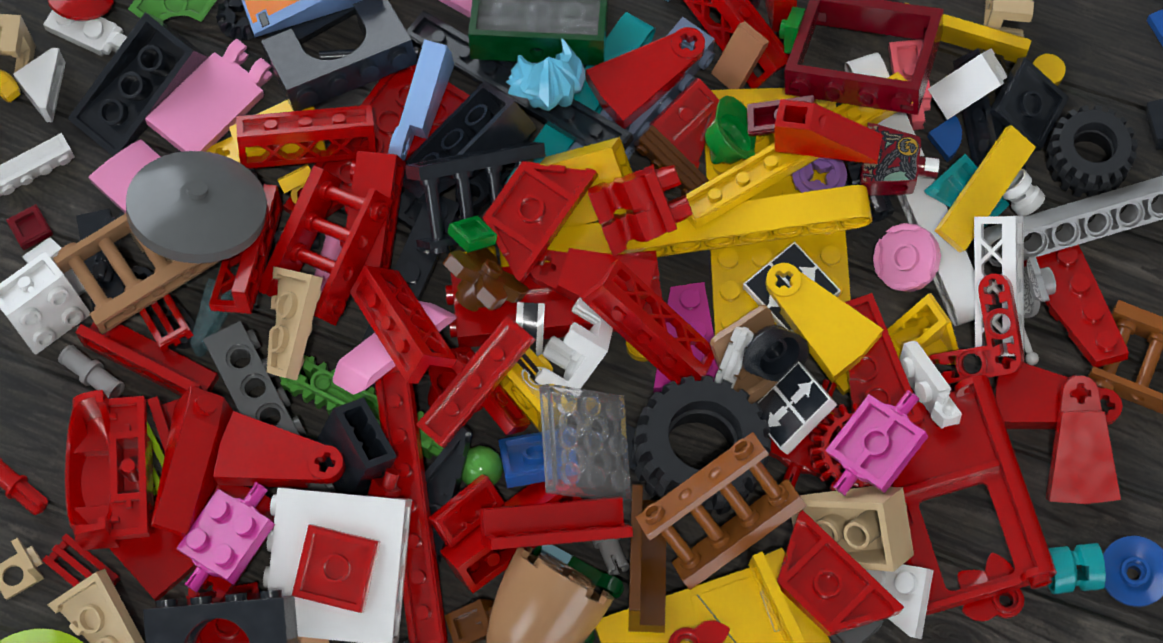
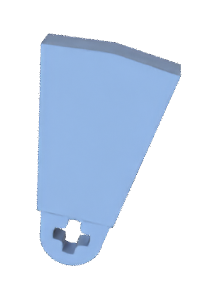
[388,39,454,160]

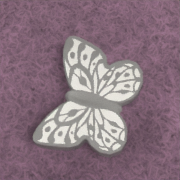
[1024,256,1056,318]

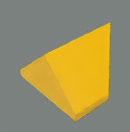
[887,293,959,365]

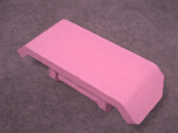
[333,301,457,395]

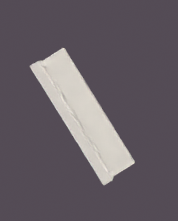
[974,216,1024,356]

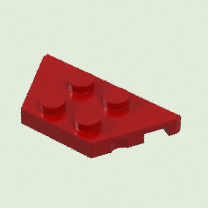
[483,161,598,284]
[777,510,904,636]

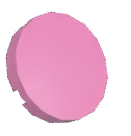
[873,223,941,292]

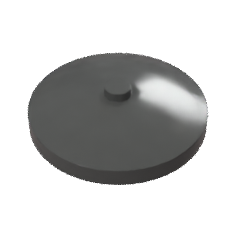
[126,151,267,263]

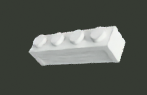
[0,133,75,197]

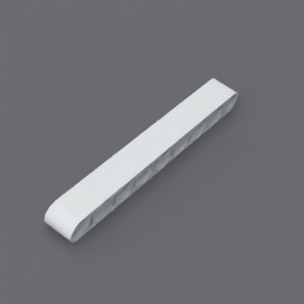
[845,52,975,326]

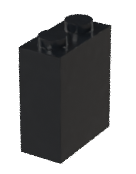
[316,397,397,496]

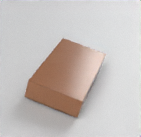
[711,21,769,89]

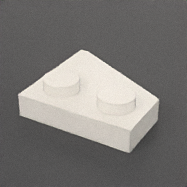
[866,564,934,639]

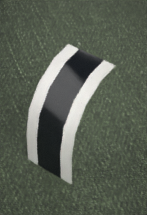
[516,302,545,356]

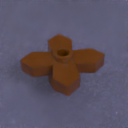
[443,247,529,311]

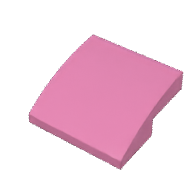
[88,139,160,213]

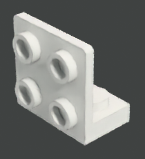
[0,252,90,354]

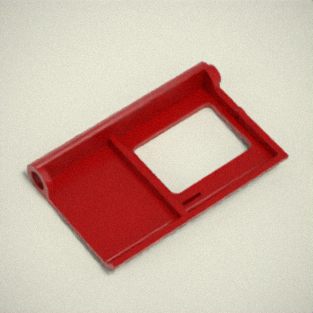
[890,375,1057,615]

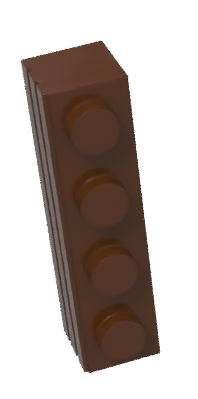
[633,125,710,196]

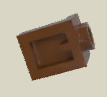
[445,599,494,643]

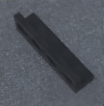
[953,48,1027,172]

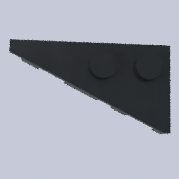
[425,426,473,566]

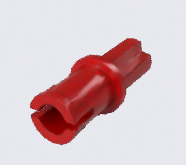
[0,458,49,515]

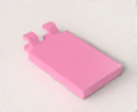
[145,39,273,152]

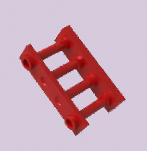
[258,166,393,326]

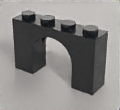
[261,0,417,111]
[143,590,298,643]

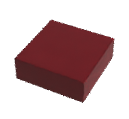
[6,204,53,251]

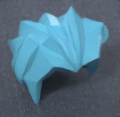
[506,39,585,111]

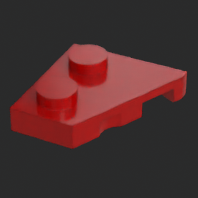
[649,78,719,169]

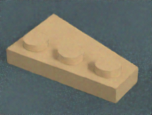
[267,267,323,381]
[47,569,144,643]

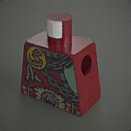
[859,122,939,196]

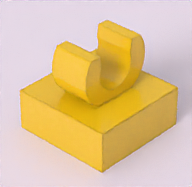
[277,164,311,204]

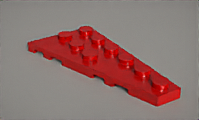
[283,64,470,219]

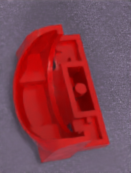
[65,390,154,550]

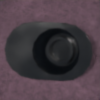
[742,325,809,382]

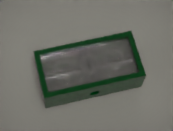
[468,0,608,65]

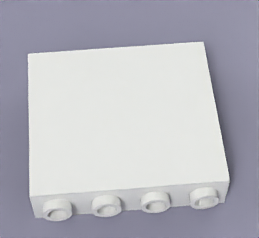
[263,487,412,643]

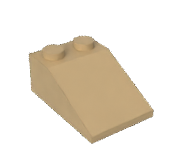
[791,486,914,572]

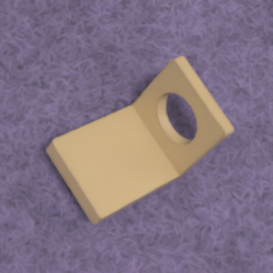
[0,538,44,600]

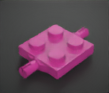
[825,390,928,496]
[176,482,275,593]

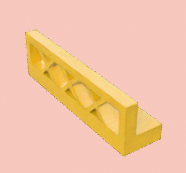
[748,548,828,643]

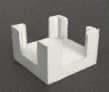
[535,297,613,402]

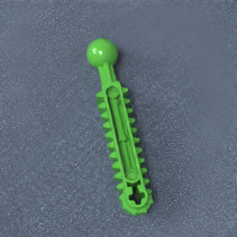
[279,355,503,485]

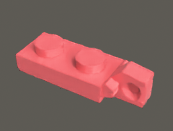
[888,40,932,130]

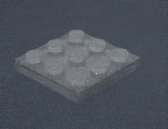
[539,384,631,501]

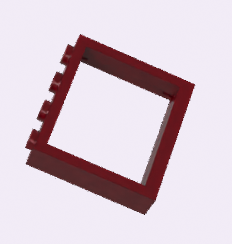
[785,0,944,115]

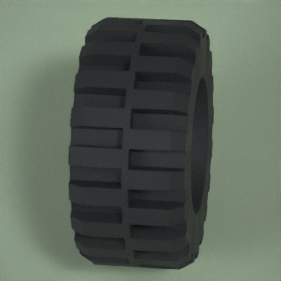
[631,375,772,517]

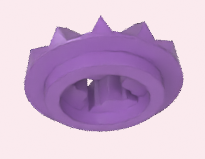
[792,157,847,193]

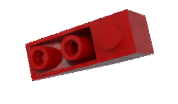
[775,99,882,164]

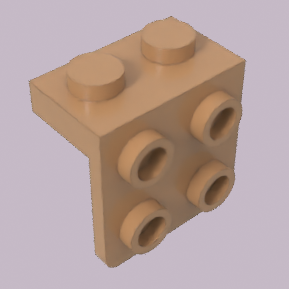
[710,305,779,404]

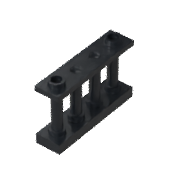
[405,141,546,254]

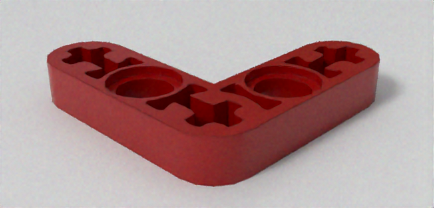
[928,274,1024,383]

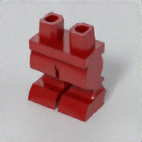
[588,164,693,257]

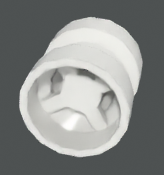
[1003,169,1045,216]

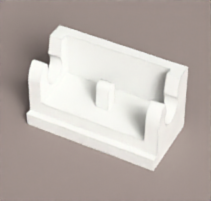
[928,48,1007,120]

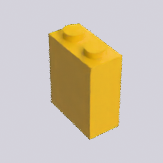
[540,137,632,227]

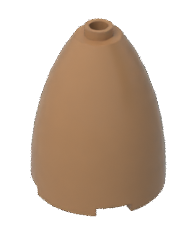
[486,546,614,643]

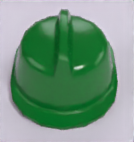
[704,96,756,164]

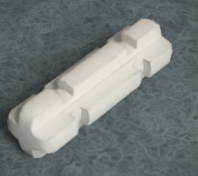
[714,326,754,389]

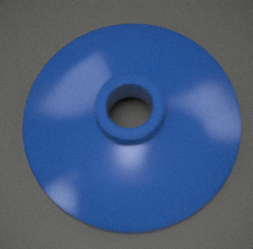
[1103,536,1163,607]

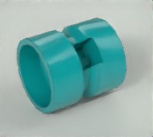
[1048,543,1106,594]

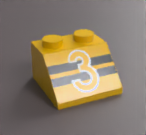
[500,348,575,432]

